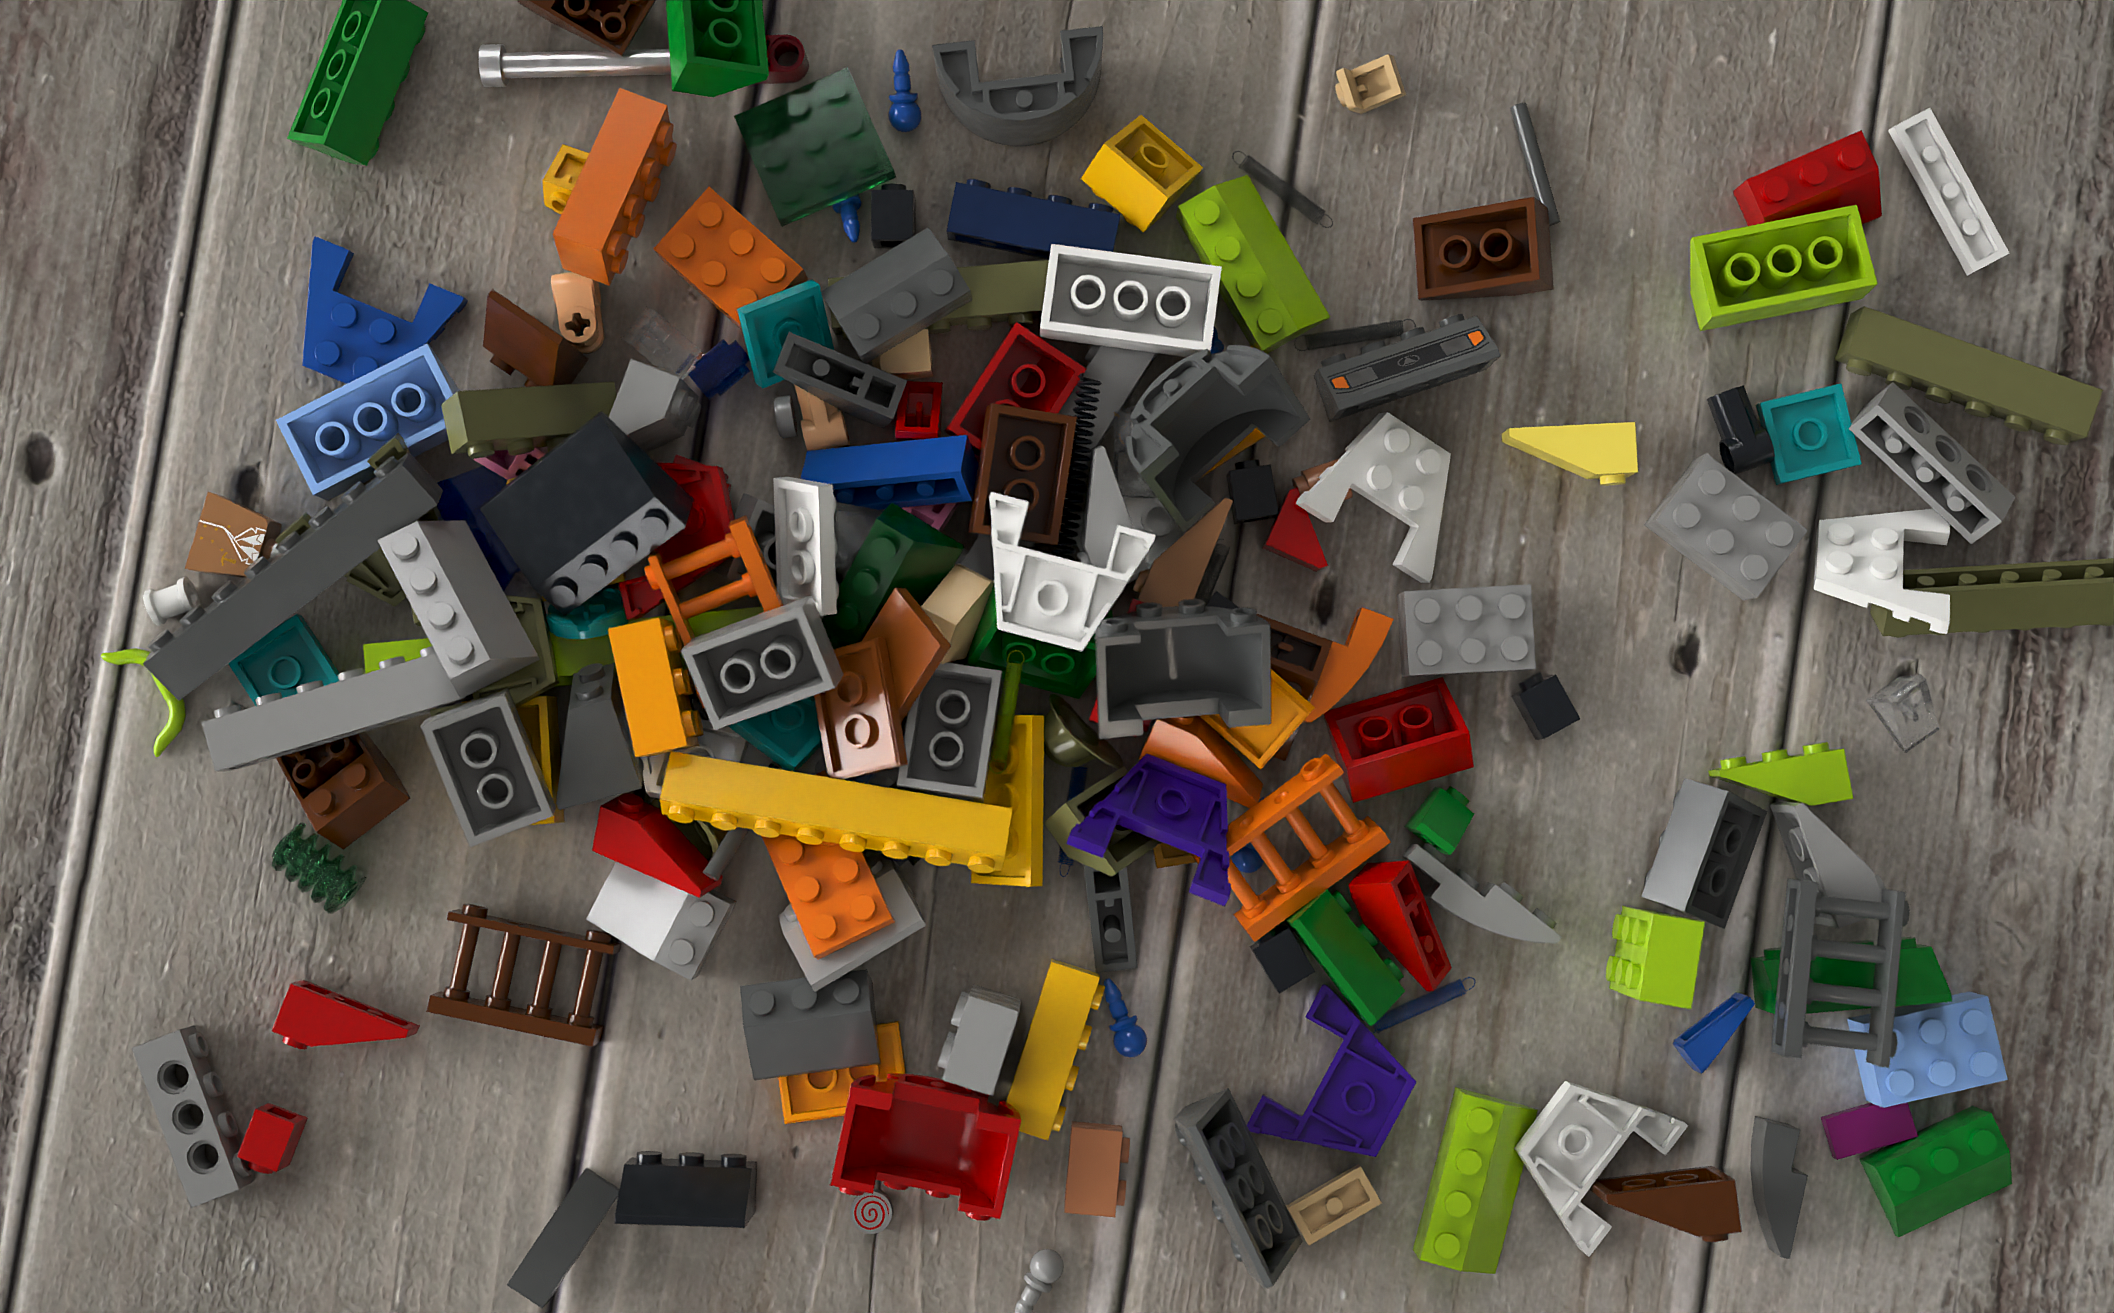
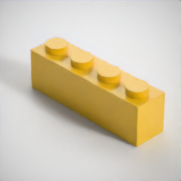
[1006,959,1105,1140]

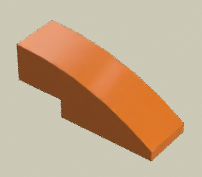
[1303,607,1394,724]

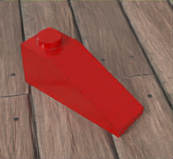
[592,793,723,898]
[1348,860,1452,991]
[272,980,420,1049]

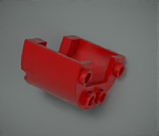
[830,1073,1021,1221]

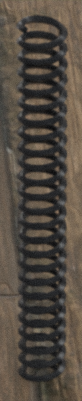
[1051,373,1102,561]

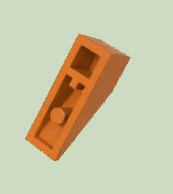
[1139,716,1263,808]

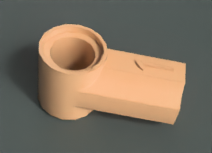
[794,384,850,451]

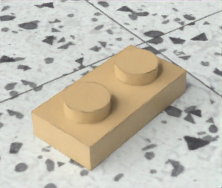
[1286,1164,1382,1246]

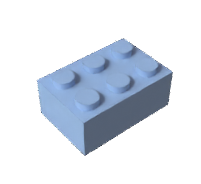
[1847,991,2008,1108]

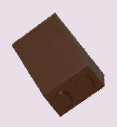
[1413,197,1554,301]
[483,289,588,387]
[1589,1166,1742,1242]

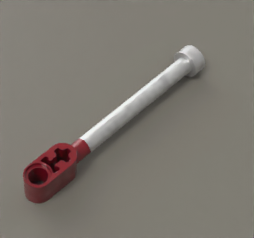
[479,34,809,87]

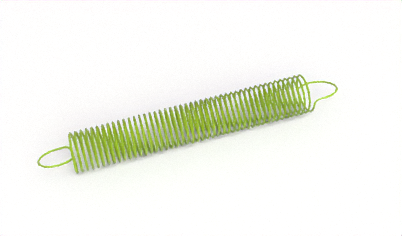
[989,650,1024,774]

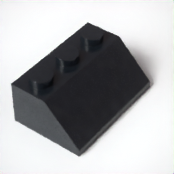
[614,1151,757,1228]

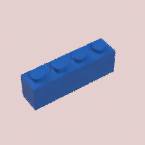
[800,435,978,514]

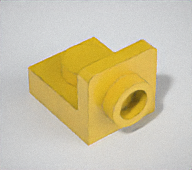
[542,144,589,214]

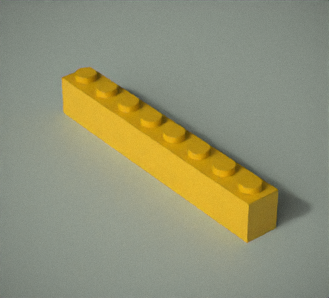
[660,751,1013,873]

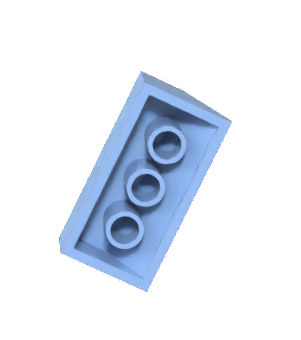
[276,343,459,500]

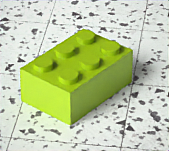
[1606,906,1705,1009]

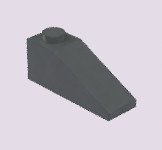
[773,332,907,429]
[1083,864,1138,973]

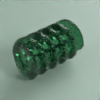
[271,822,367,914]

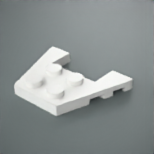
[1296,412,1451,583]
[989,492,1156,652]
[1814,508,1950,634]
[1514,1081,1689,1257]

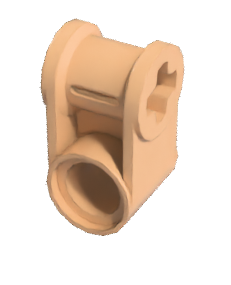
[551,272,604,354]

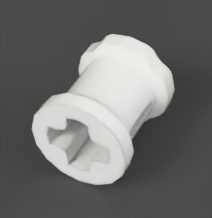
[143,577,201,626]

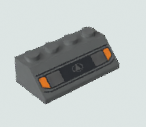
[1313,314,1501,422]

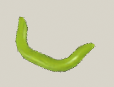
[101,648,186,757]

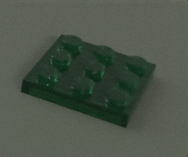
[734,67,896,227]

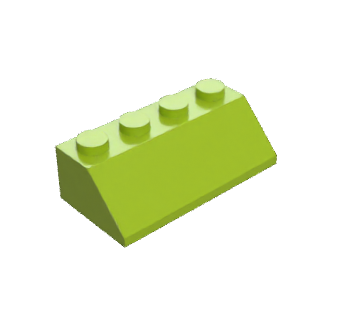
[1176,175,1330,354]
[1690,205,1878,331]
[1413,1087,1538,1274]

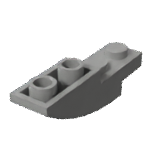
[1402,843,1562,944]

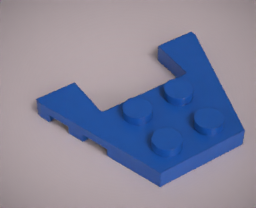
[302,236,468,384]

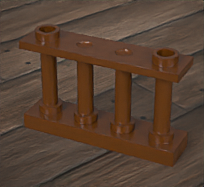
[426,904,622,1047]

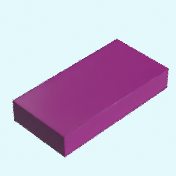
[1821,1102,1918,1160]

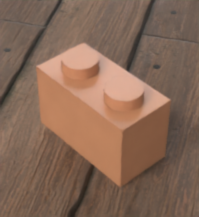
[1064,1121,1130,1217]

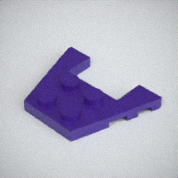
[1066,754,1231,906]
[1247,984,1416,1157]

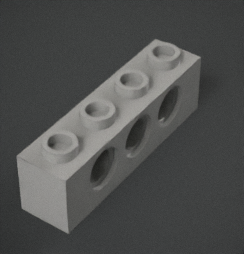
[1848,382,2016,544]
[132,1025,253,1208]

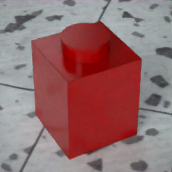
[237,1103,308,1174]

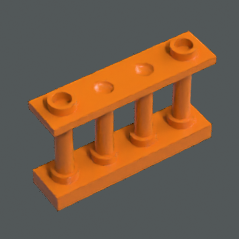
[644,515,783,708]
[1190,753,1391,942]

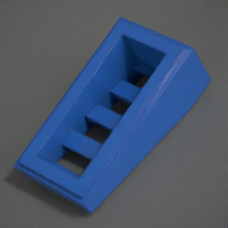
[1672,993,1755,1074]

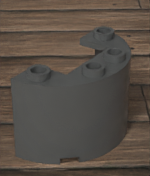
[932,26,1103,146]
[1126,345,1310,533]
[1095,599,1271,739]

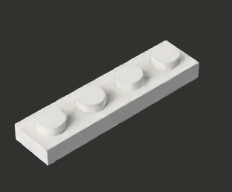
[1888,108,2010,276]

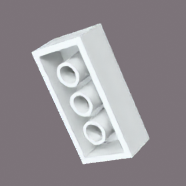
[1040,244,1222,357]

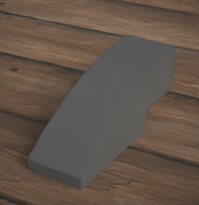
[1750,1116,1808,1259]
[507,1168,620,1308]

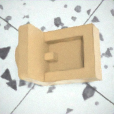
[1335,54,1406,114]

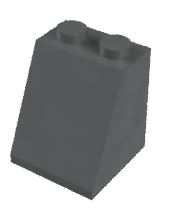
[556,663,643,810]

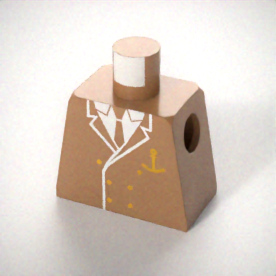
[185,492,281,578]

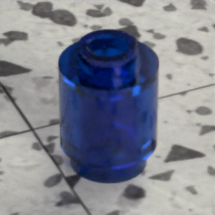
[688,339,750,400]

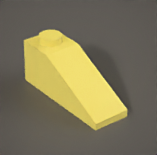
[1502,422,1638,486]

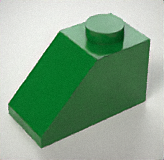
[1404,786,1474,855]

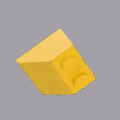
[1080,115,1203,233]

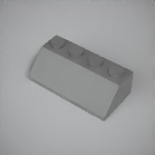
[377,520,540,699]

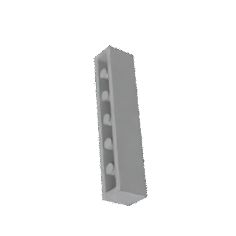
[201,646,473,772]

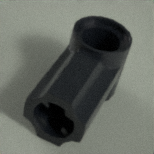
[1707,385,1775,475]

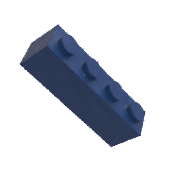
[946,179,1121,260]

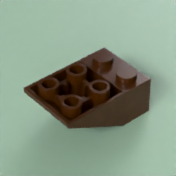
[517,0,656,57]
[1213,614,1333,761]
[276,732,411,850]

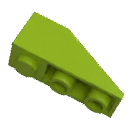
[1708,742,1854,806]

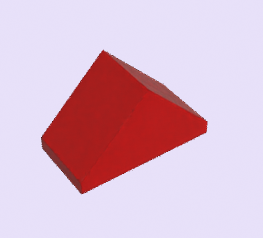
[895,381,943,442]
[1262,487,1328,572]

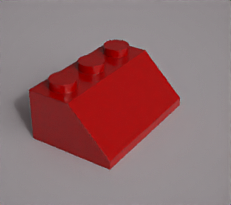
[1733,130,1882,226]
[944,322,1087,455]
[1323,677,1474,803]

